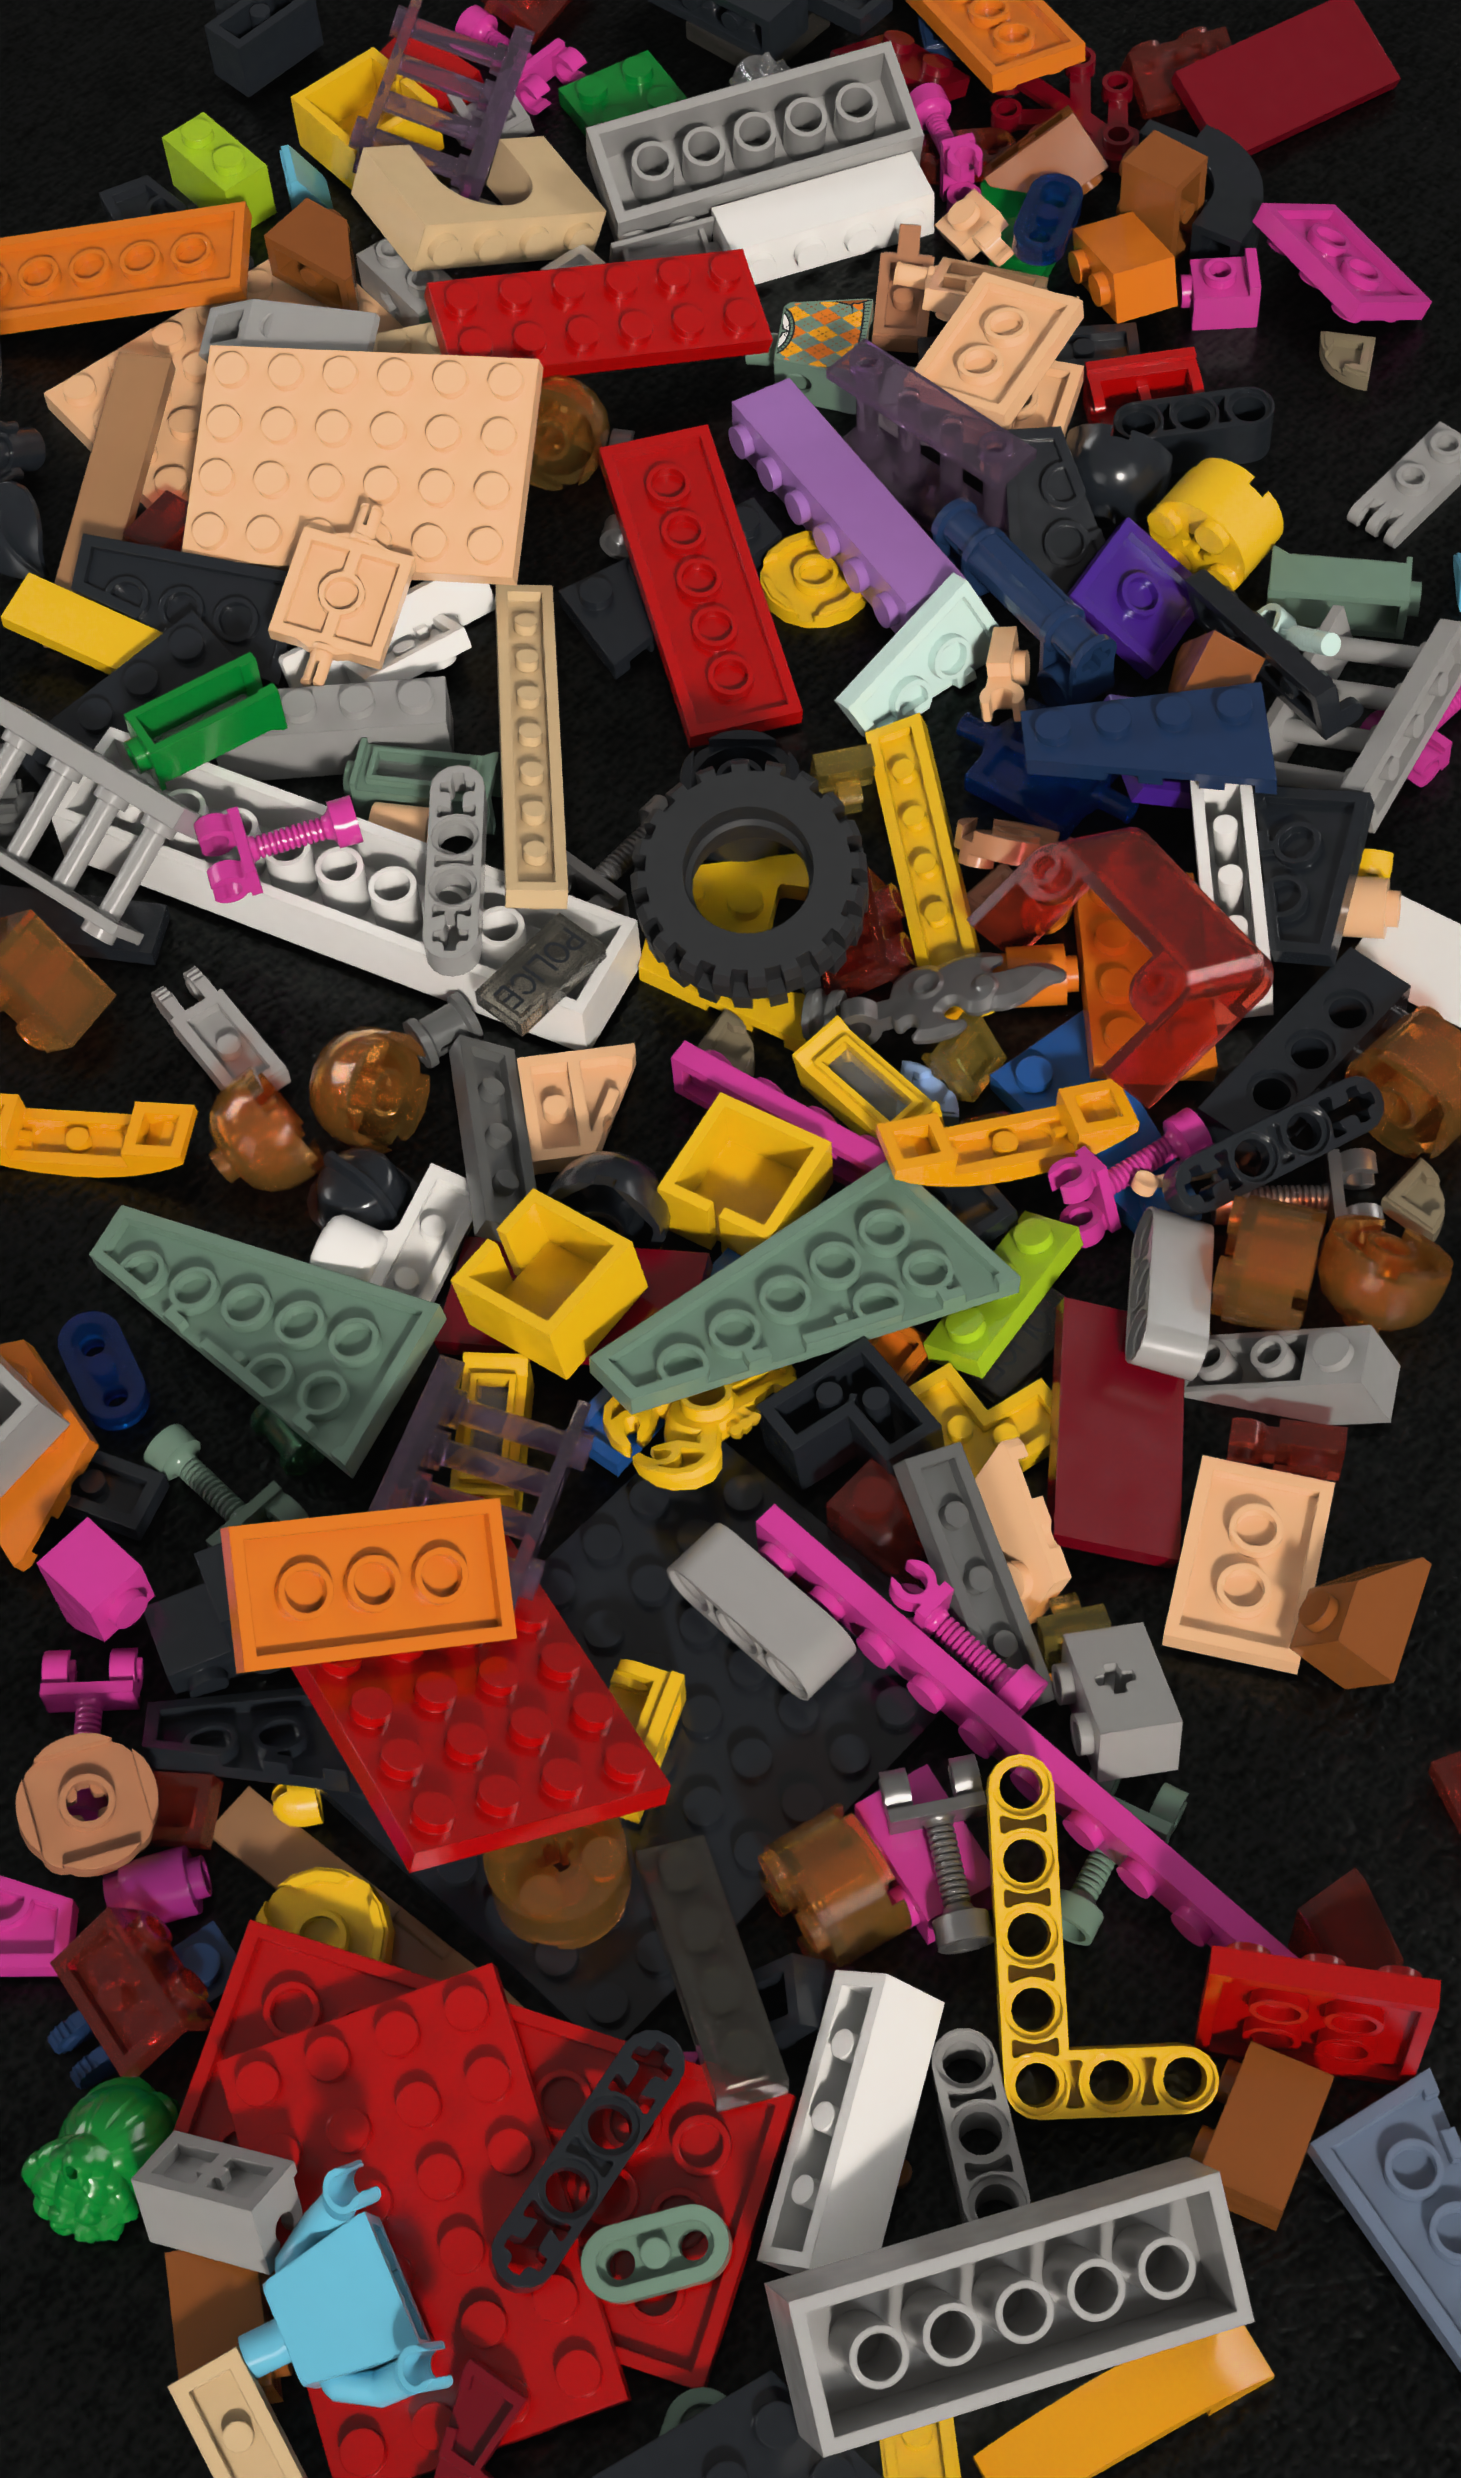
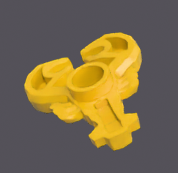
[603,1365,797,1491]

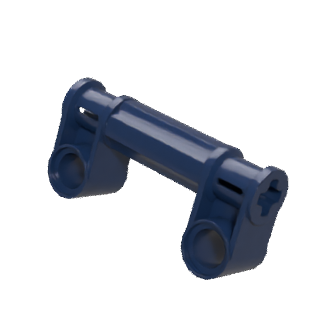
[931,497,1117,708]

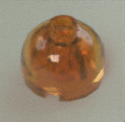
[529,375,610,491]
[309,1026,430,1154]
[208,1065,325,1193]
[1317,1214,1454,1333]

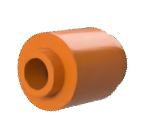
[992,944,1079,1008]

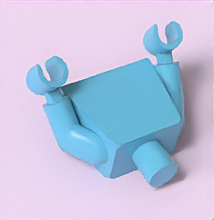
[238,2160,453,2408]

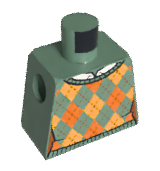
[745,299,874,415]

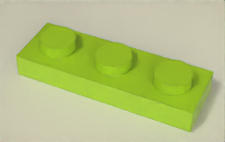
[923,1211,1083,1379]

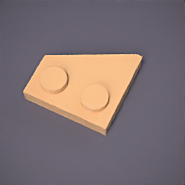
[517,1043,636,1175]

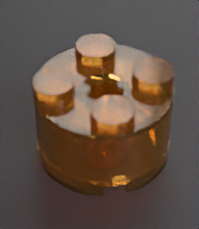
[1345,1006,1461,1159]
[1210,1194,1327,1331]
[758,1803,912,1969]
[483,1817,632,1949]

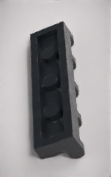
[1185,568,1364,740]

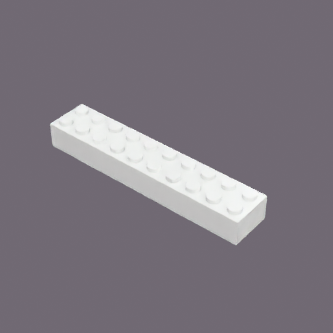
[52,727,641,1050]

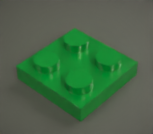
[558,50,688,137]

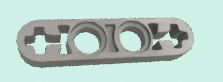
[422,765,488,977]

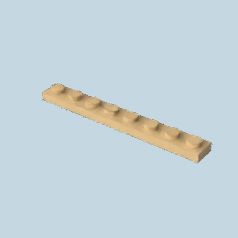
[495,584,568,909]

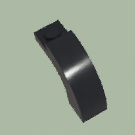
[1138,119,1264,263]

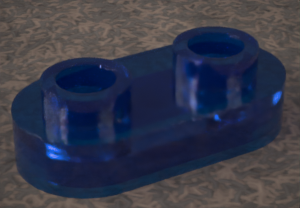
[1012,173,1083,266]
[58,1311,150,1431]

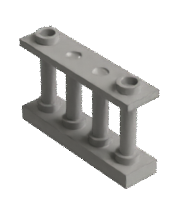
[1254,605,1461,833]
[0,696,202,946]

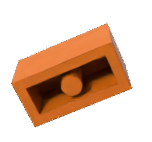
[1068,211,1178,324]

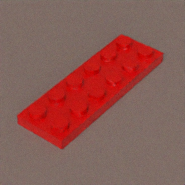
[424,249,773,379]
[599,424,803,748]

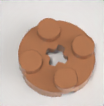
[954,818,1077,881]
[16,1733,159,1877]

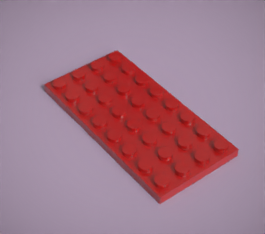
[173,1920,797,2389]

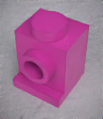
[1179,248,1261,331]

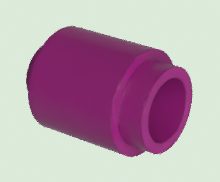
[103,1845,212,1931]

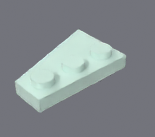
[834,572,999,738]

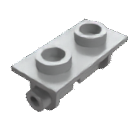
[609,216,721,263]

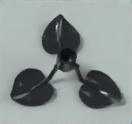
[0,343,49,579]

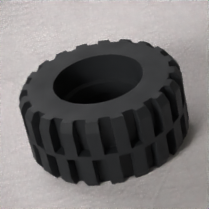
[630,759,869,1009]

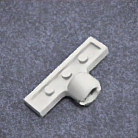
[309,1163,473,1302]

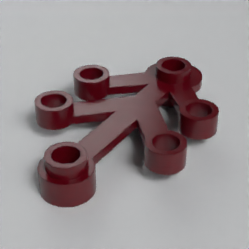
[991,46,1140,173]

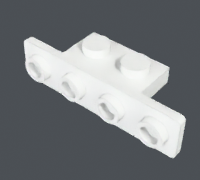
[278,581,495,688]

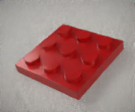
[1194,1942,1441,2087]

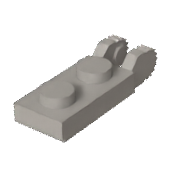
[151,966,291,1114]

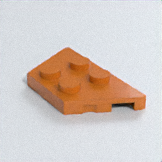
[0,1339,99,1572]

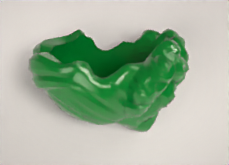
[21,2075,181,2243]

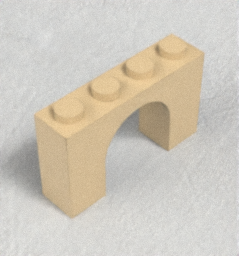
[351,136,607,272]

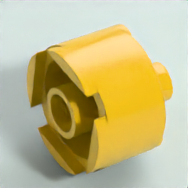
[1147,458,1284,591]

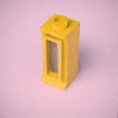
[792,1015,945,1139]
[447,1352,535,1525]

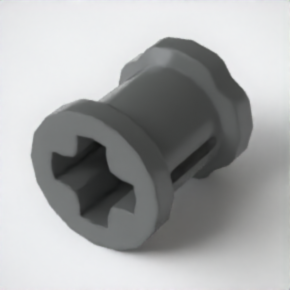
[403,992,484,1069]

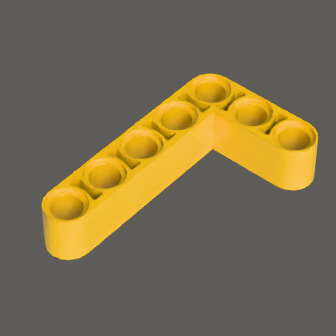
[986,1754,1219,2120]

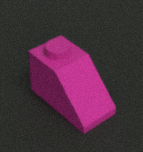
[37,1517,155,1642]

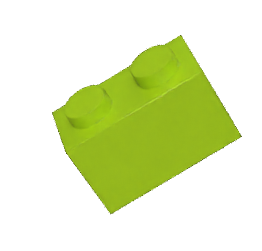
[162,112,277,229]

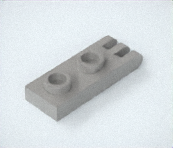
[1347,422,1461,548]

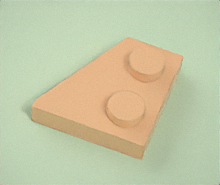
[975,1437,1071,1625]

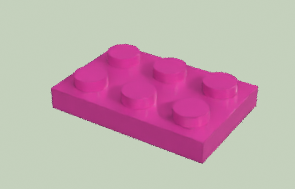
[1252,203,1432,323]

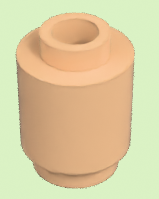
[1342,876,1401,939]

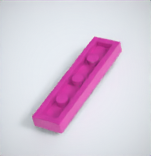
[671,1040,887,1187]

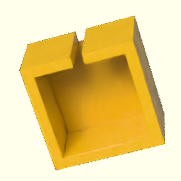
[290,47,444,190]
[657,1092,833,1256]
[450,1188,648,1380]

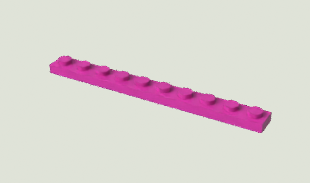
[756,1504,1298,1958]

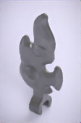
[840,952,1067,1046]

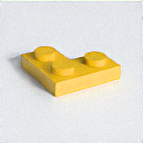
[909,1362,1052,1478]

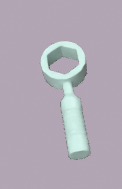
[1257,603,1341,656]

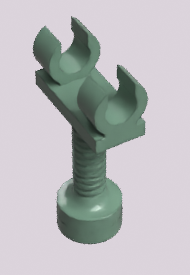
[144,1424,309,1548]
[1040,1769,1189,1946]

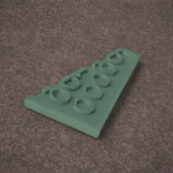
[589,1160,1021,1415]
[89,1205,447,1479]

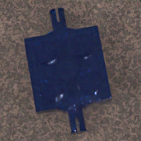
[956,697,1139,842]

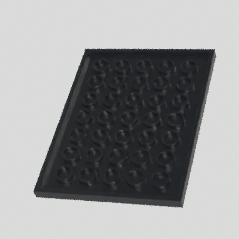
[318,1441,970,2041]

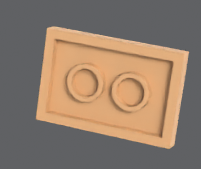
[903,272,1084,430]
[1162,1455,1335,1675]

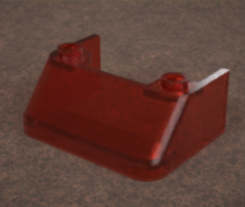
[966,827,1274,1109]

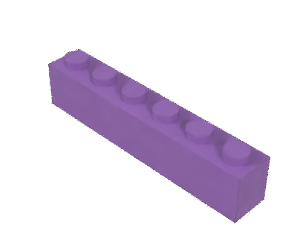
[728,378,966,634]

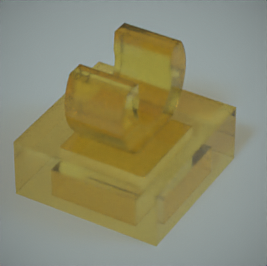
[810,743,876,815]
[921,1012,1007,1102]
[1037,1593,1111,1681]

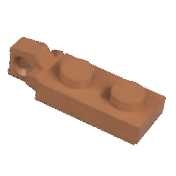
[872,224,935,353]

